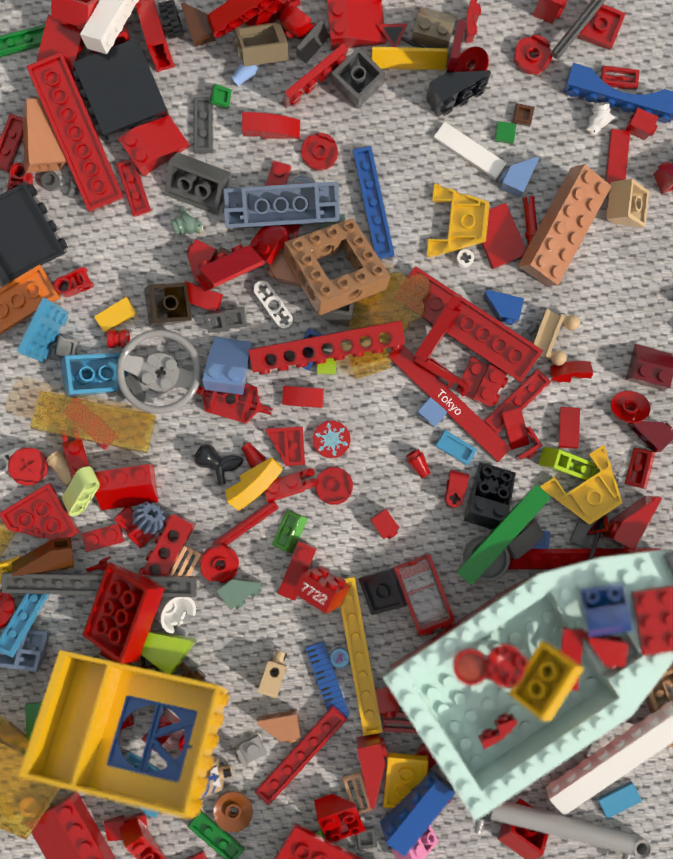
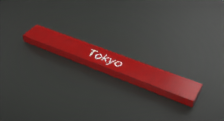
[388,345,511,462]

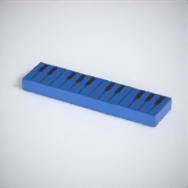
[306,641,350,717]

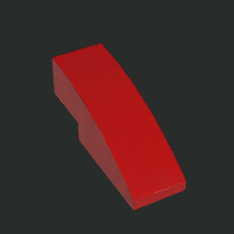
[242,112,300,139]

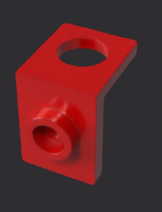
[515,426,543,460]

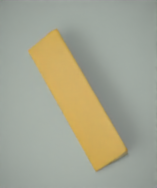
[372,47,448,70]

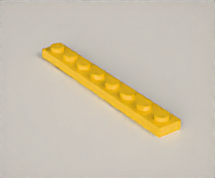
[340,576,383,736]

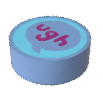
[330,647,350,668]

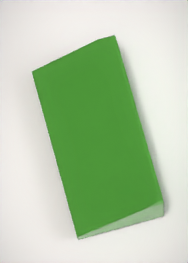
[272,510,308,554]

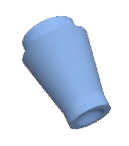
[231,62,258,87]

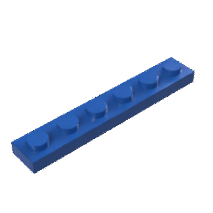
[353,146,395,260]

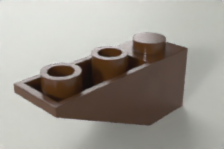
[12,537,74,576]

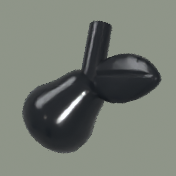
[194,443,243,485]

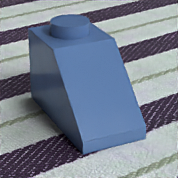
[499,157,539,198]

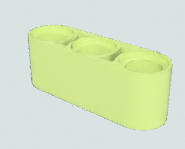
[62,466,100,516]

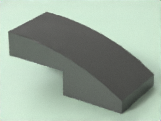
[205,306,248,333]
[507,519,544,559]

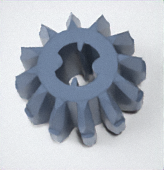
[131,501,166,535]

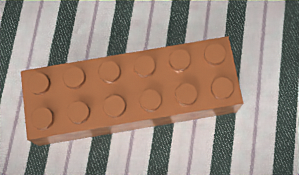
[518,164,611,286]

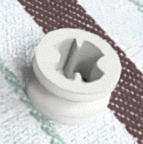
[456,249,474,268]

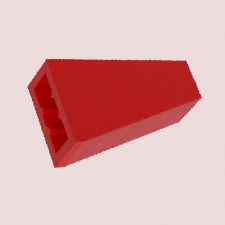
[136,0,175,72]

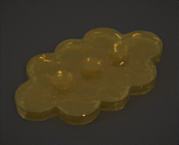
[347,272,431,343]

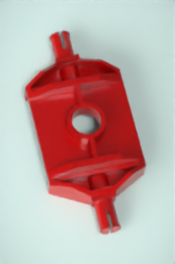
[196,384,273,424]

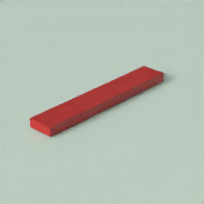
[254,705,347,806]

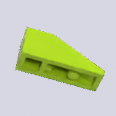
[538,447,599,481]

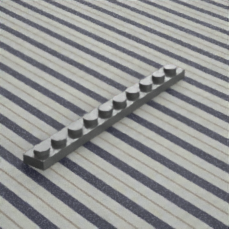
[1,572,197,598]

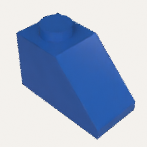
[483,290,524,325]

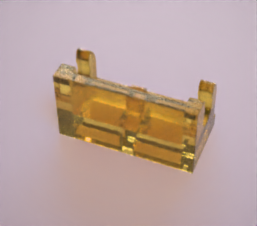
[348,348,392,380]

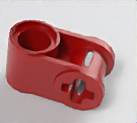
[54,267,94,298]
[445,470,469,508]

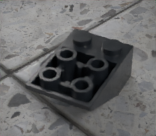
[426,70,491,117]
[463,462,516,530]

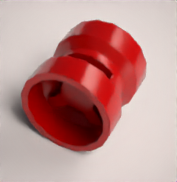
[107,329,130,348]

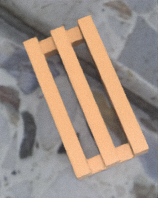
[169,545,202,576]
[342,771,373,815]

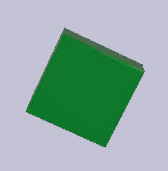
[209,84,232,109]
[494,121,516,144]

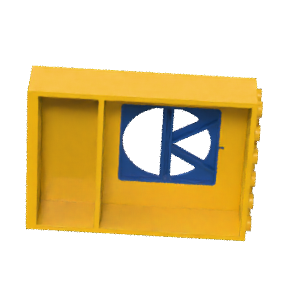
[18,650,229,818]

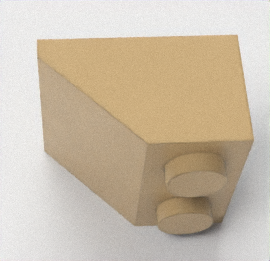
[606,179,649,228]

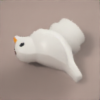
[586,102,618,135]

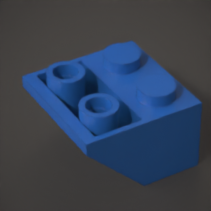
[580,583,633,637]

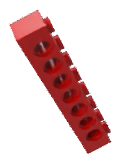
[248,320,406,375]
[100,513,196,663]

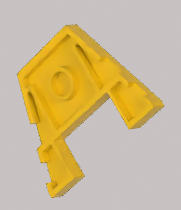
[426,184,490,257]
[540,445,623,525]

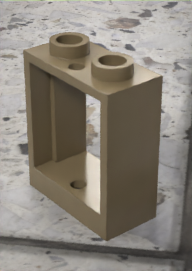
[233,22,289,67]

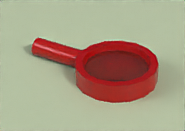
[452,648,508,688]

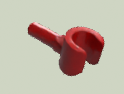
[86,556,111,573]

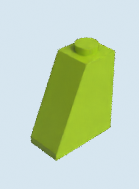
[141,629,197,675]

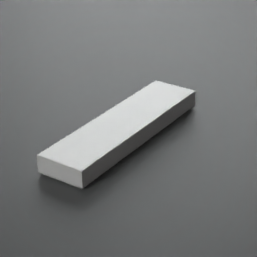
[433,121,506,180]

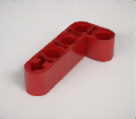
[207,0,285,38]

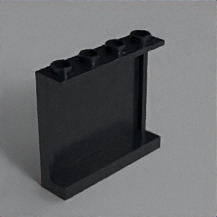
[72,38,169,140]
[0,182,68,284]

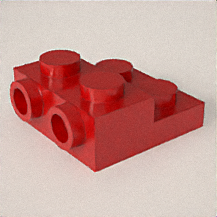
[454,357,508,408]

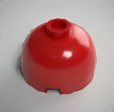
[279,0,317,39]

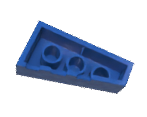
[380,770,456,857]

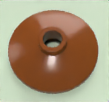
[213,791,253,832]

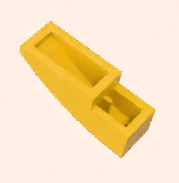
[225,457,283,511]

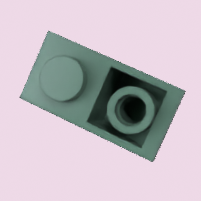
[217,577,263,610]

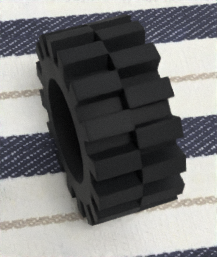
[158,0,184,39]

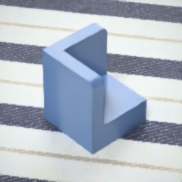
[416,397,447,428]

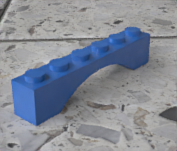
[563,63,673,123]

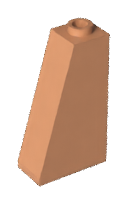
[23,97,67,173]

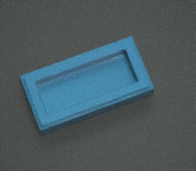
[435,430,478,466]
[597,781,642,819]

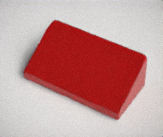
[625,447,655,490]

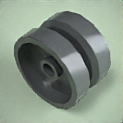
[463,536,510,581]

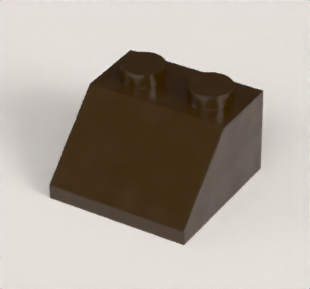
[144,282,192,327]

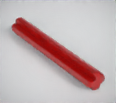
[212,501,279,545]

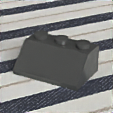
[164,152,231,215]

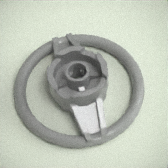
[116,329,202,414]

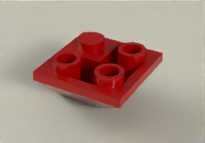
[314,794,366,842]

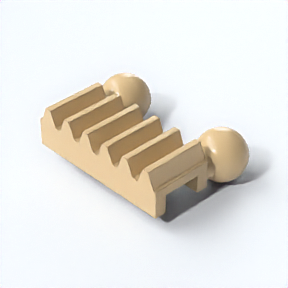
[533,309,580,366]

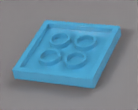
[17,298,68,363]

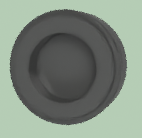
[40,171,61,191]

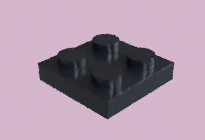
[358,567,407,615]

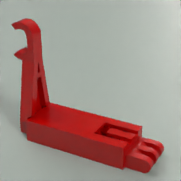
[414,294,469,397]

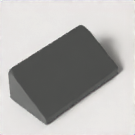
[296,20,330,63]

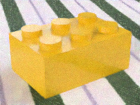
[508,641,584,721]

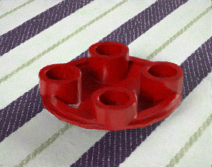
[486,644,527,687]

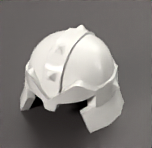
[156,597,196,633]

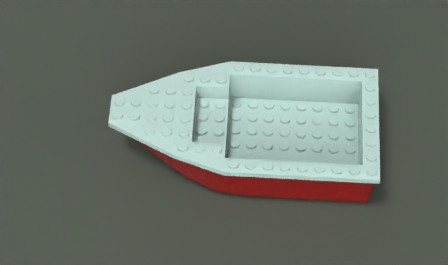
[383,549,673,821]

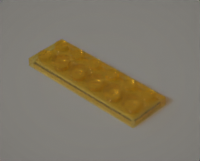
[30,390,156,454]

